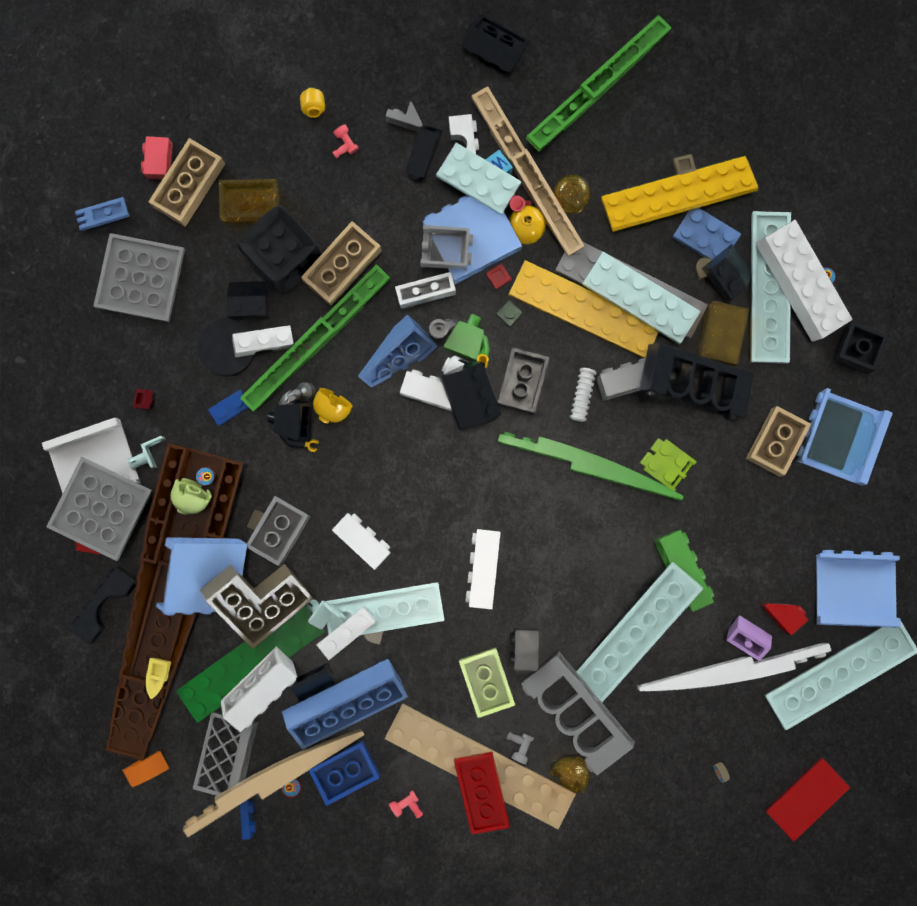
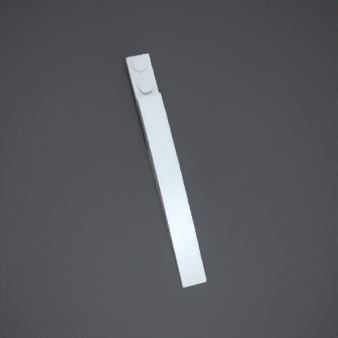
[637,642,831,691]

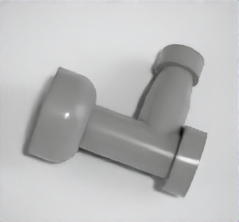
[507,731,534,764]

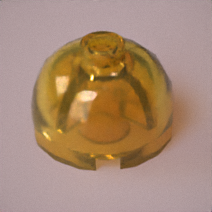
[553,174,591,214]
[550,756,590,794]

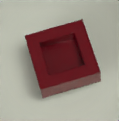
[133,389,153,410]

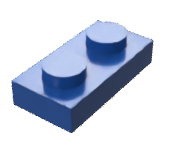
[208,389,249,426]
[240,798,256,840]

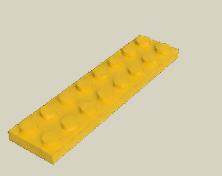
[601,156,758,232]
[509,260,659,358]

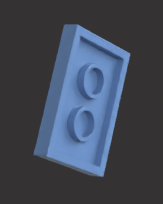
[672,208,741,259]

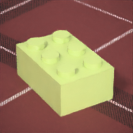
[459,647,515,718]

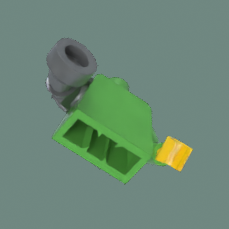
[429,314,490,368]

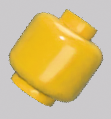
[300,88,325,118]

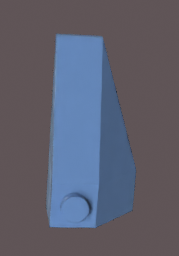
[358,314,438,387]

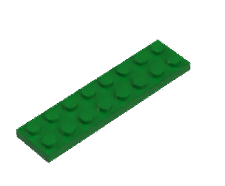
[176,604,326,723]

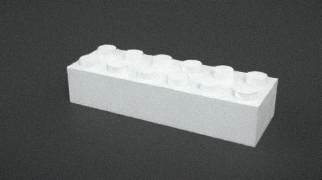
[755,220,853,342]

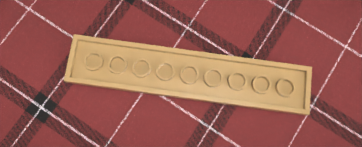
[385,703,576,829]

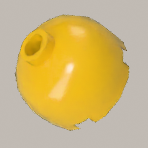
[509,205,546,245]
[313,388,352,424]

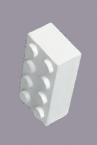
[221,647,297,732]

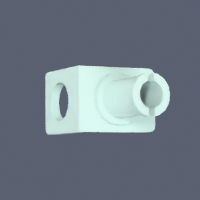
[127,436,166,470]
[307,600,346,629]

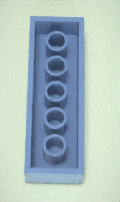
[282,659,408,750]

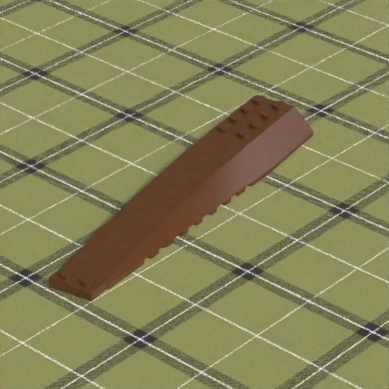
[106,443,244,760]

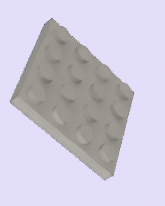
[93,233,185,322]
[46,457,153,561]

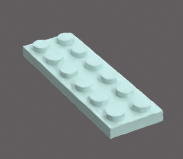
[582,252,701,345]
[325,582,445,635]

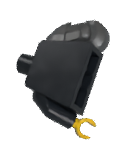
[267,382,319,452]

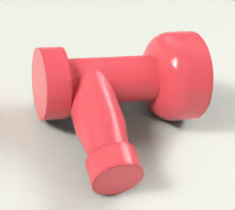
[333,125,359,158]
[508,195,532,212]
[389,790,423,818]

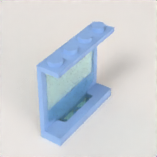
[796,388,892,486]

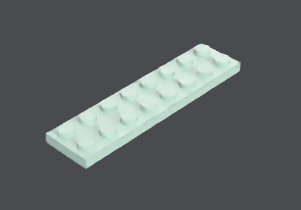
[750,211,791,363]
[576,562,703,702]
[764,617,917,730]

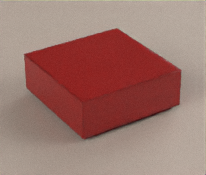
[485,263,512,290]

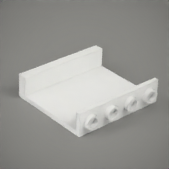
[42,418,141,493]

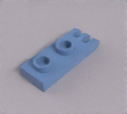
[75,197,130,230]

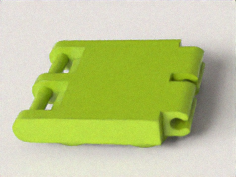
[640,438,696,491]

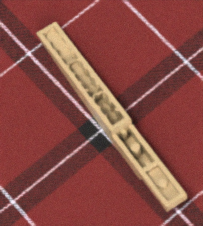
[471,86,585,256]
[183,728,365,837]

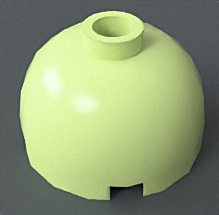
[171,478,212,515]

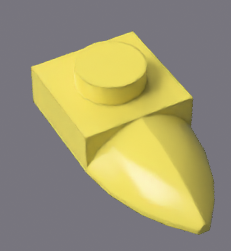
[146,657,171,699]

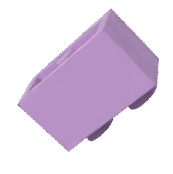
[727,615,772,661]

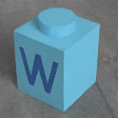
[485,150,513,176]

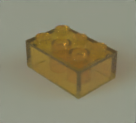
[219,179,280,223]
[697,300,749,367]

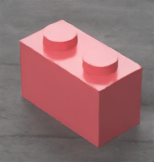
[141,136,173,180]

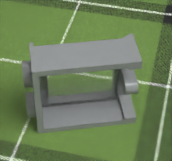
[421,225,473,270]

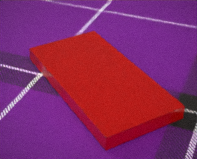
[454,752,510,835]
[766,758,850,841]

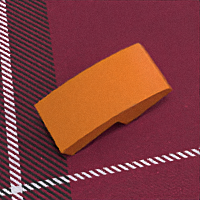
[122,751,169,787]

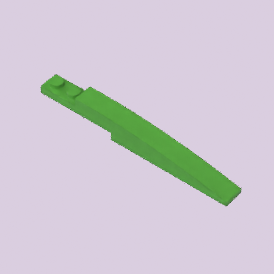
[526,15,671,152]
[240,264,390,412]
[497,432,684,501]

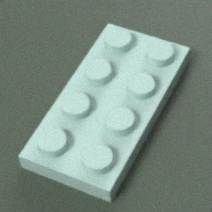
[436,143,521,215]

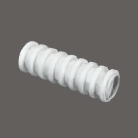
[570,368,596,422]

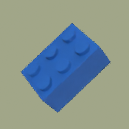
[309,740,381,806]

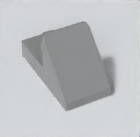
[386,101,423,132]

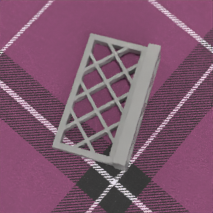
[193,712,259,796]

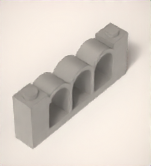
[521,651,635,775]

